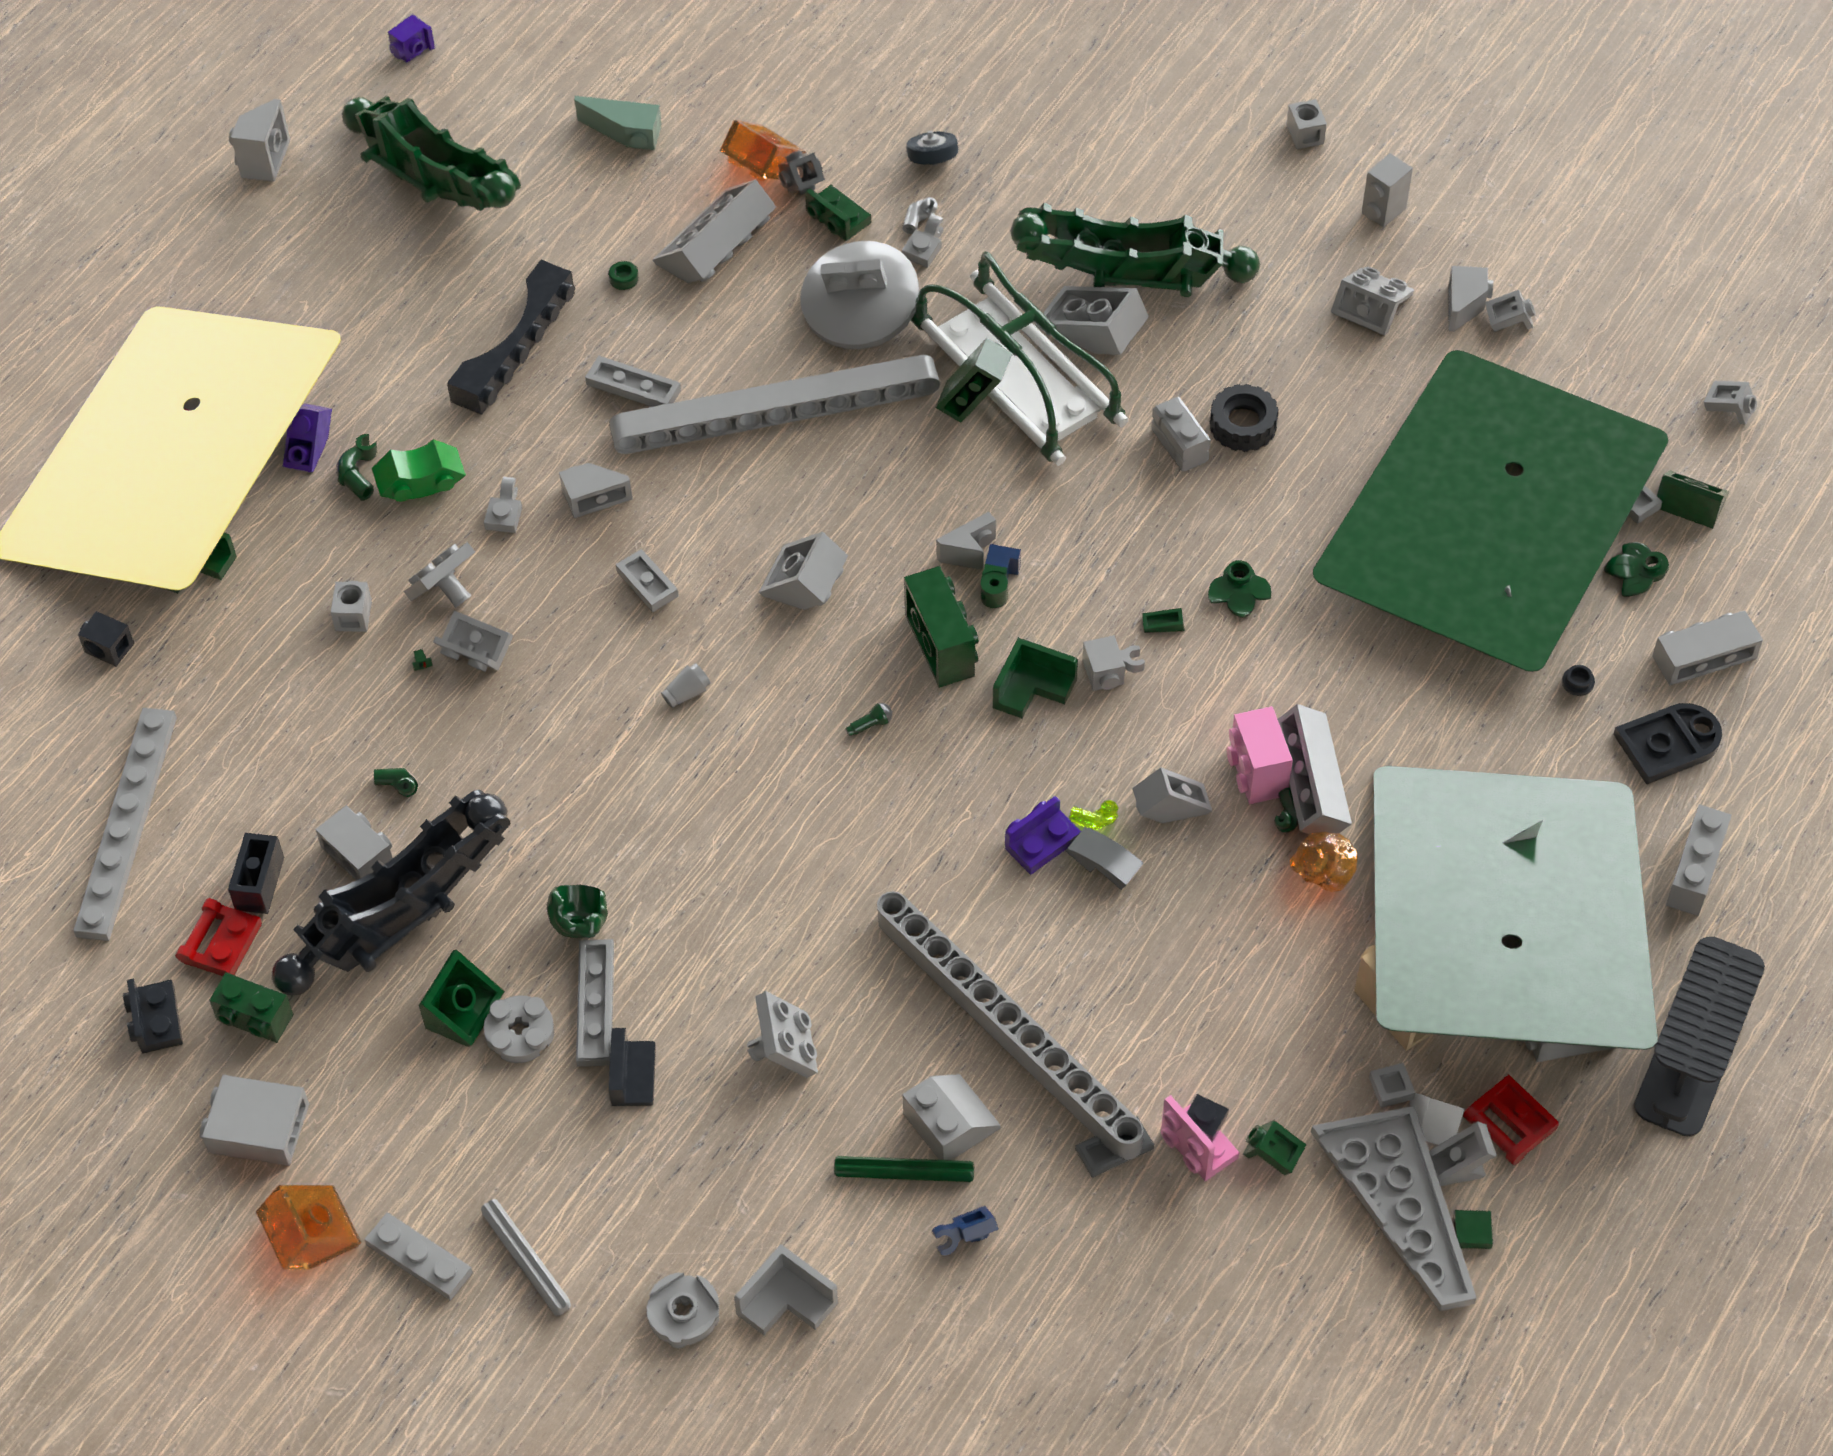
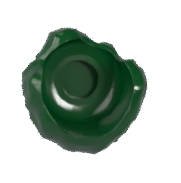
[546,884,608,938]

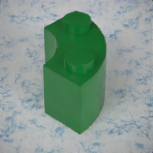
[371,439,466,502]

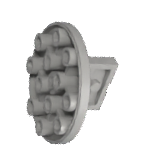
[800,241,920,349]

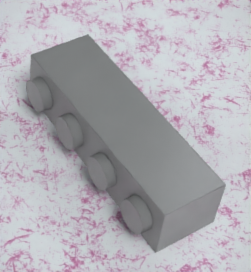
[1277,704,1352,840]

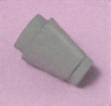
[661,663,711,708]

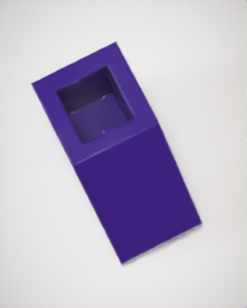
[282,403,332,472]

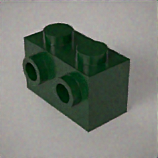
[209,972,294,1043]

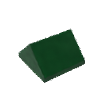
[1657,470,1730,529]
[419,950,505,1047]

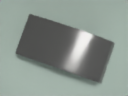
[1065,827,1144,890]

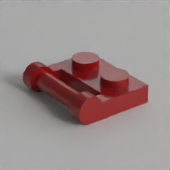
[175,898,262,976]
[1463,1074,1559,1166]

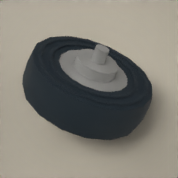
[906,131,959,165]

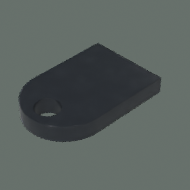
[1613,703,1722,785]

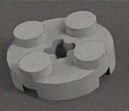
[484,996,555,1063]
[647,1273,720,1348]

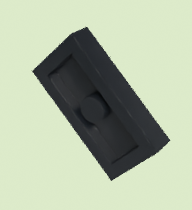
[609,1028,656,1106]

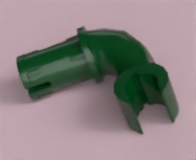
[336,434,377,501]

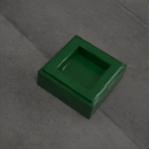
[1454,1210,1493,1249]

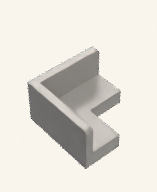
[734,1244,838,1335]

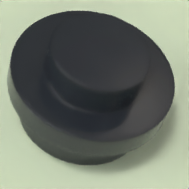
[1562,665,1595,696]

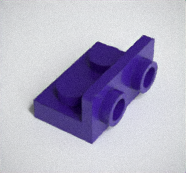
[1005,796,1081,875]

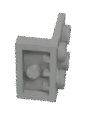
[1331,267,1414,335]

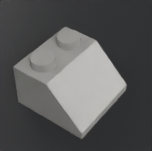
[229,99,290,182]
[759,532,848,610]
[902,1074,1001,1160]

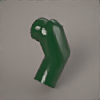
[373,768,418,797]
[1274,787,1299,832]

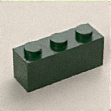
[935,338,1013,423]

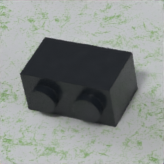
[228,832,284,914]

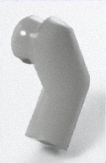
[902,197,938,234]

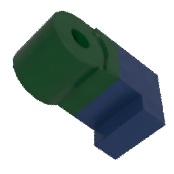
[981,544,1021,608]

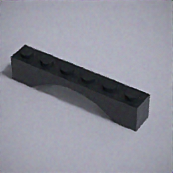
[447,259,575,415]

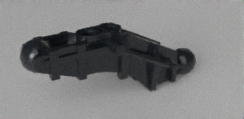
[271,789,511,996]

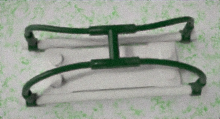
[911,251,1129,466]

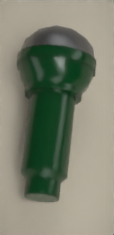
[845,703,892,736]

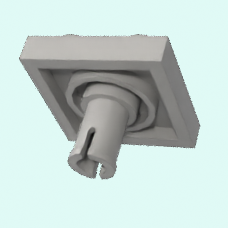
[403,542,475,608]
[747,991,818,1078]

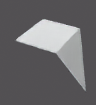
[1409,1093,1464,1145]

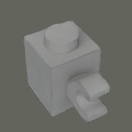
[1082,635,1145,691]

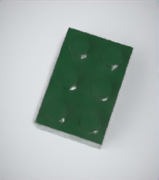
[904,566,979,688]

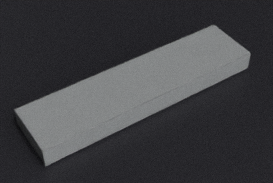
[576,939,614,1067]

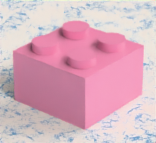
[1227,706,1293,804]

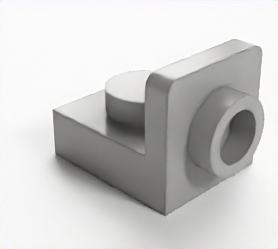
[1485,290,1536,332]
[1704,381,1757,424]

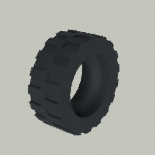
[1209,384,1279,452]

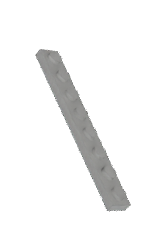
[73,708,177,941]

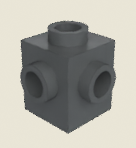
[778,150,825,195]

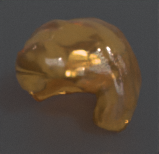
[1289,832,1358,892]

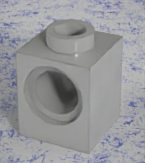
[1286,99,1327,149]
[331,581,372,632]

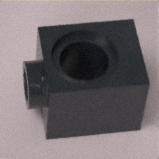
[78,611,135,667]

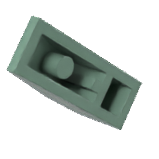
[574,96,662,150]

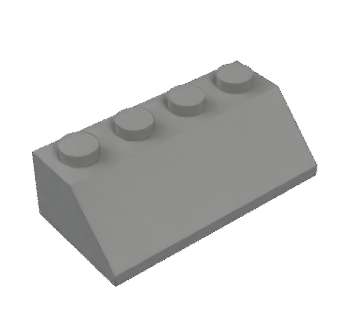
[653,179,776,283]

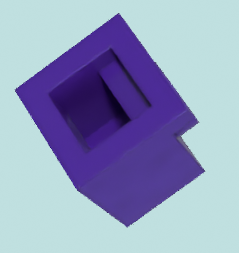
[388,14,435,63]

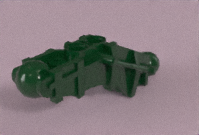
[341,96,521,211]
[1010,203,1260,297]

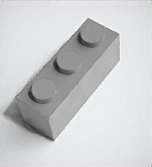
[1652,610,1763,686]
[1666,804,1731,916]

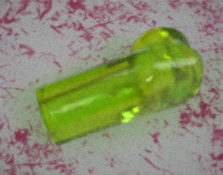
[1069,800,1119,830]

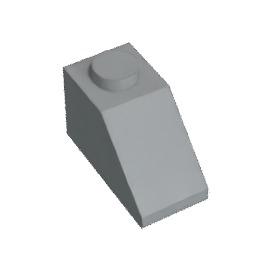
[1448,266,1493,331]
[559,463,633,518]
[1132,767,1212,823]

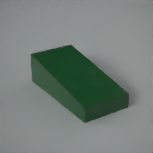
[1142,608,1185,633]

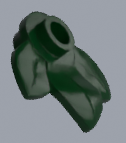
[1604,542,1669,597]
[1208,560,1272,618]

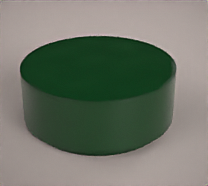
[608,261,639,290]

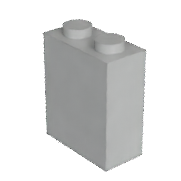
[200,1075,309,1166]

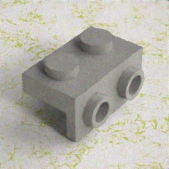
[433,611,513,672]

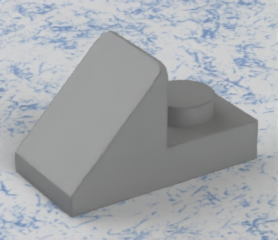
[936,512,996,569]
[1429,1122,1497,1186]

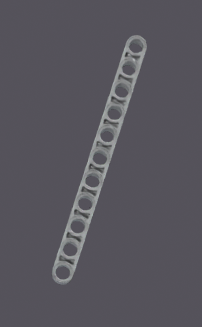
[609,355,941,454]
[877,891,1143,1160]

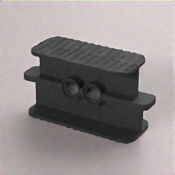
[1634,937,1765,1136]

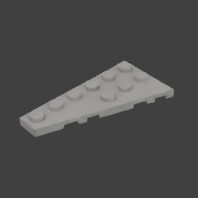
[1311,1106,1477,1311]

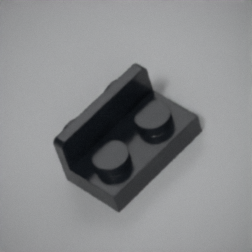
[123,978,183,1054]

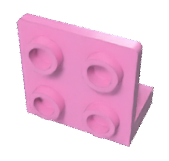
[1161,1095,1239,1182]

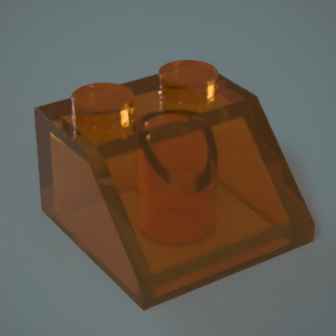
[719,120,806,182]
[256,1185,362,1270]

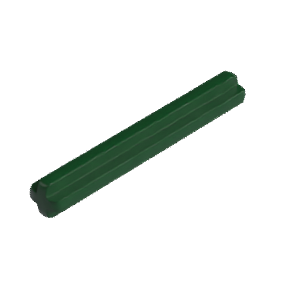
[834,1156,974,1182]

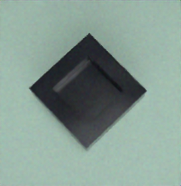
[1187,1094,1229,1143]

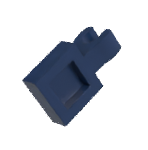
[931,1206,999,1255]

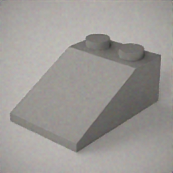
[1035,286,1149,355]

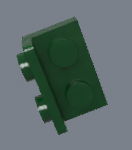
[805,184,872,241]

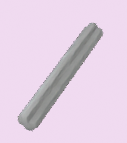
[481,1199,571,1316]

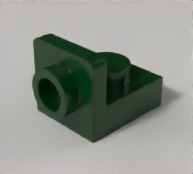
[1243,1120,1307,1176]

